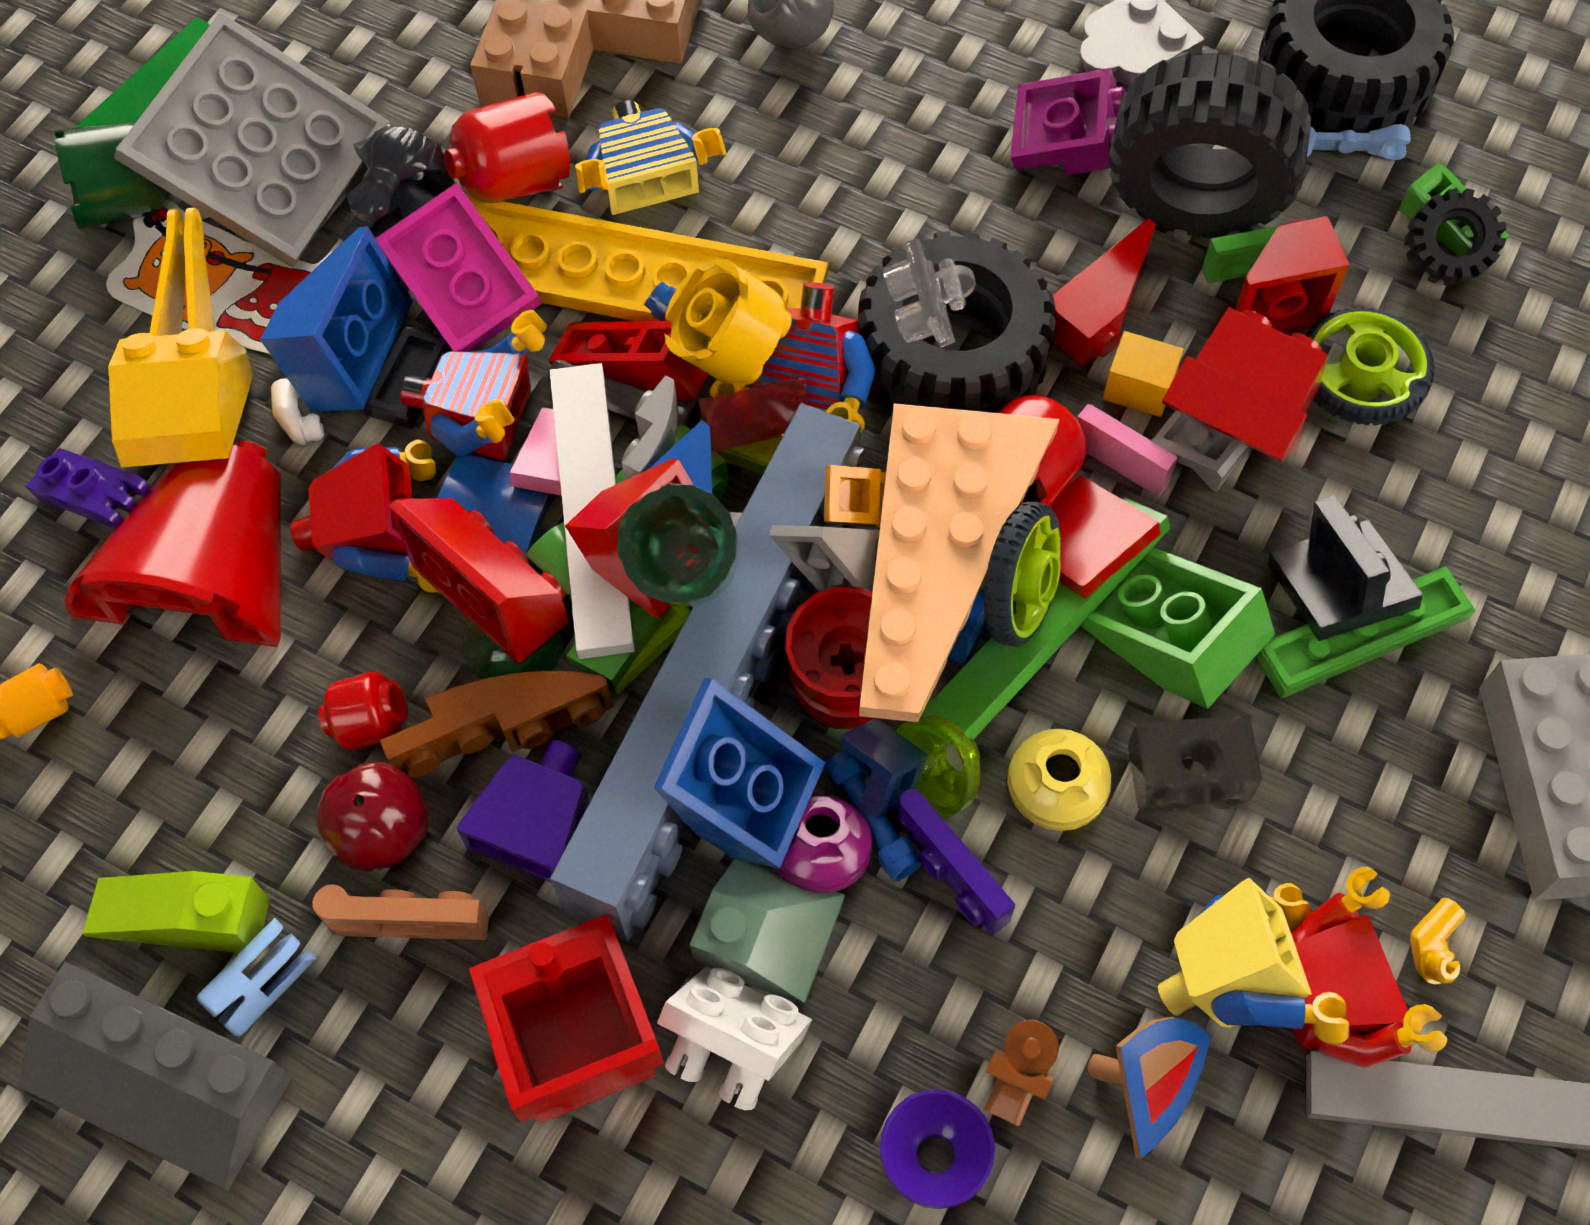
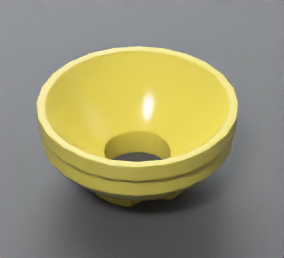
[1007,729,1111,831]

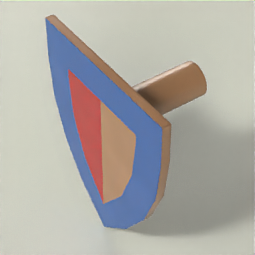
[1088,1017,1211,1159]

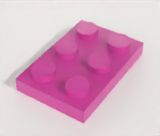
[375,183,543,352]

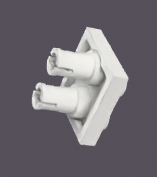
[657,966,812,1110]

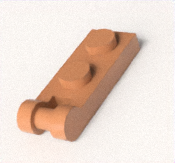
[313,884,489,940]

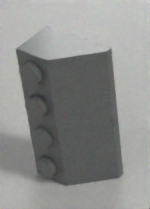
[18,962,293,1191]

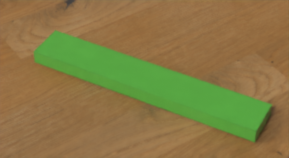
[920,498,1170,749]

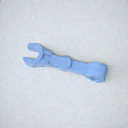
[1307,124,1411,160]

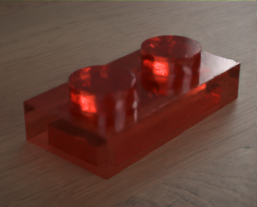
[698,377,809,452]

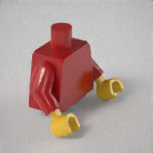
[1291,867,1447,1068]

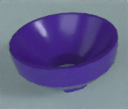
[880,1089,995,1209]

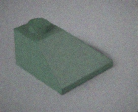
[690,859,845,1006]

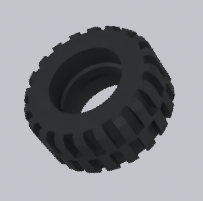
[1258,0,1454,133]
[1109,50,1311,237]
[858,231,1056,413]

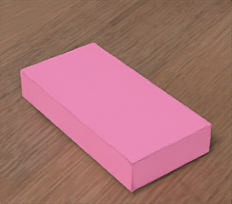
[1077,404,1177,497]
[510,407,562,496]

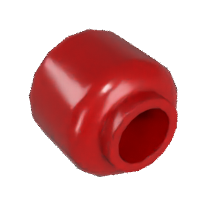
[318,671,408,751]

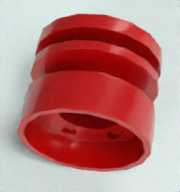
[785,586,882,730]

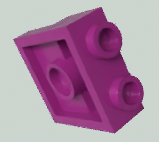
[1010,68,1126,175]

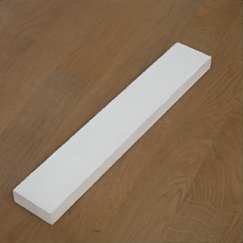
[550,363,635,659]

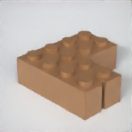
[470,0,702,119]

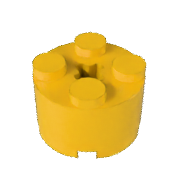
[664,258,792,385]

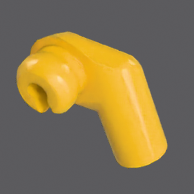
[1409,898,1466,985]

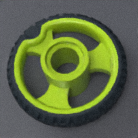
[1305,307,1435,426]
[983,502,1062,647]

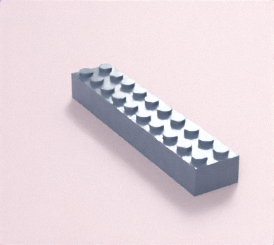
[550,403,866,943]

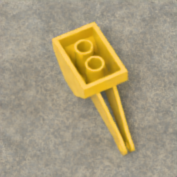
[108,208,253,468]

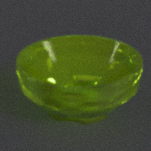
[896,714,981,819]

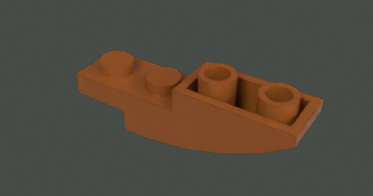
[380,671,614,777]

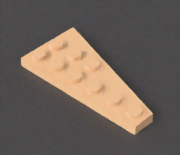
[859,404,1060,722]

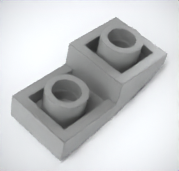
[622,375,678,480]

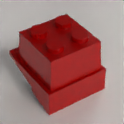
[1162,307,1329,462]
[469,914,665,1124]

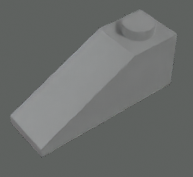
[769,525,880,592]

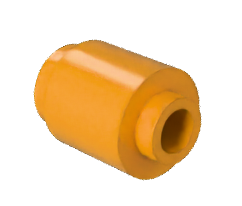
[0,663,73,740]

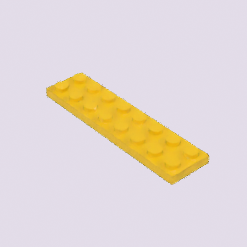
[466,194,829,321]

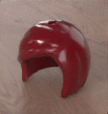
[316,762,429,872]

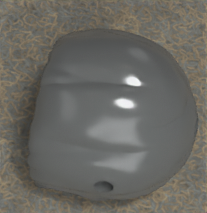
[748,0,834,49]

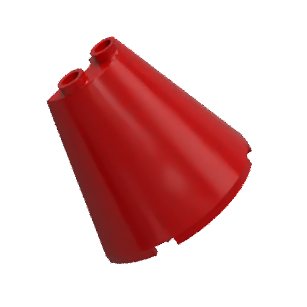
[64,441,281,647]

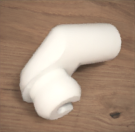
[271,379,324,446]

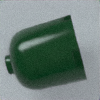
[54,122,172,229]

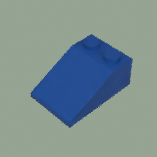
[260,226,413,412]
[653,678,825,868]

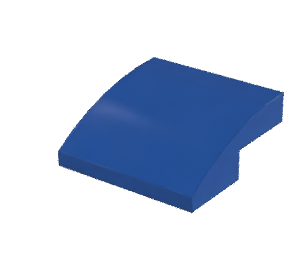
[437,454,556,554]

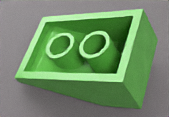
[1080,547,1275,709]

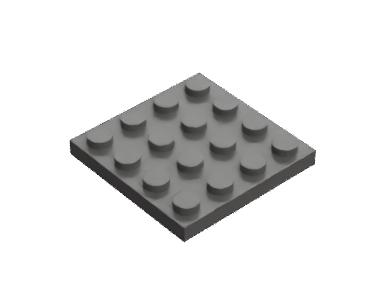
[114,12,390,268]

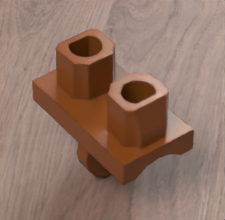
[984,1019,1059,1126]

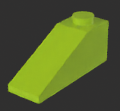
[82,871,270,953]

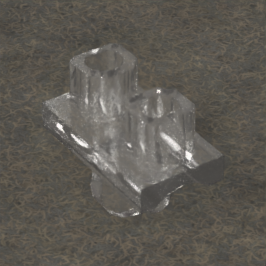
[883,238,976,347]

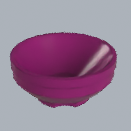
[773,794,872,893]

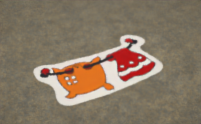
[106,200,333,354]

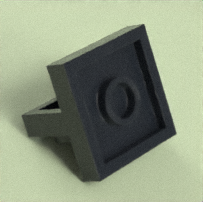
[1268,495,1423,641]

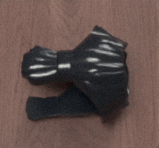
[339,125,455,242]

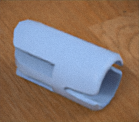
[197,918,317,1037]

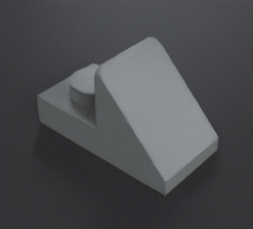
[1152,410,1250,492]

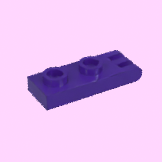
[25,448,151,528]
[898,789,1016,936]

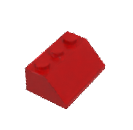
[389,498,569,664]

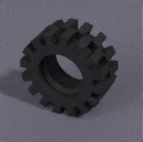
[1404,188,1507,286]

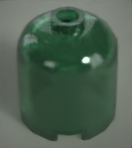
[617,484,740,607]

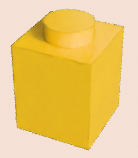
[1103,331,1184,418]

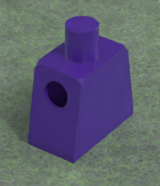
[456,740,590,883]

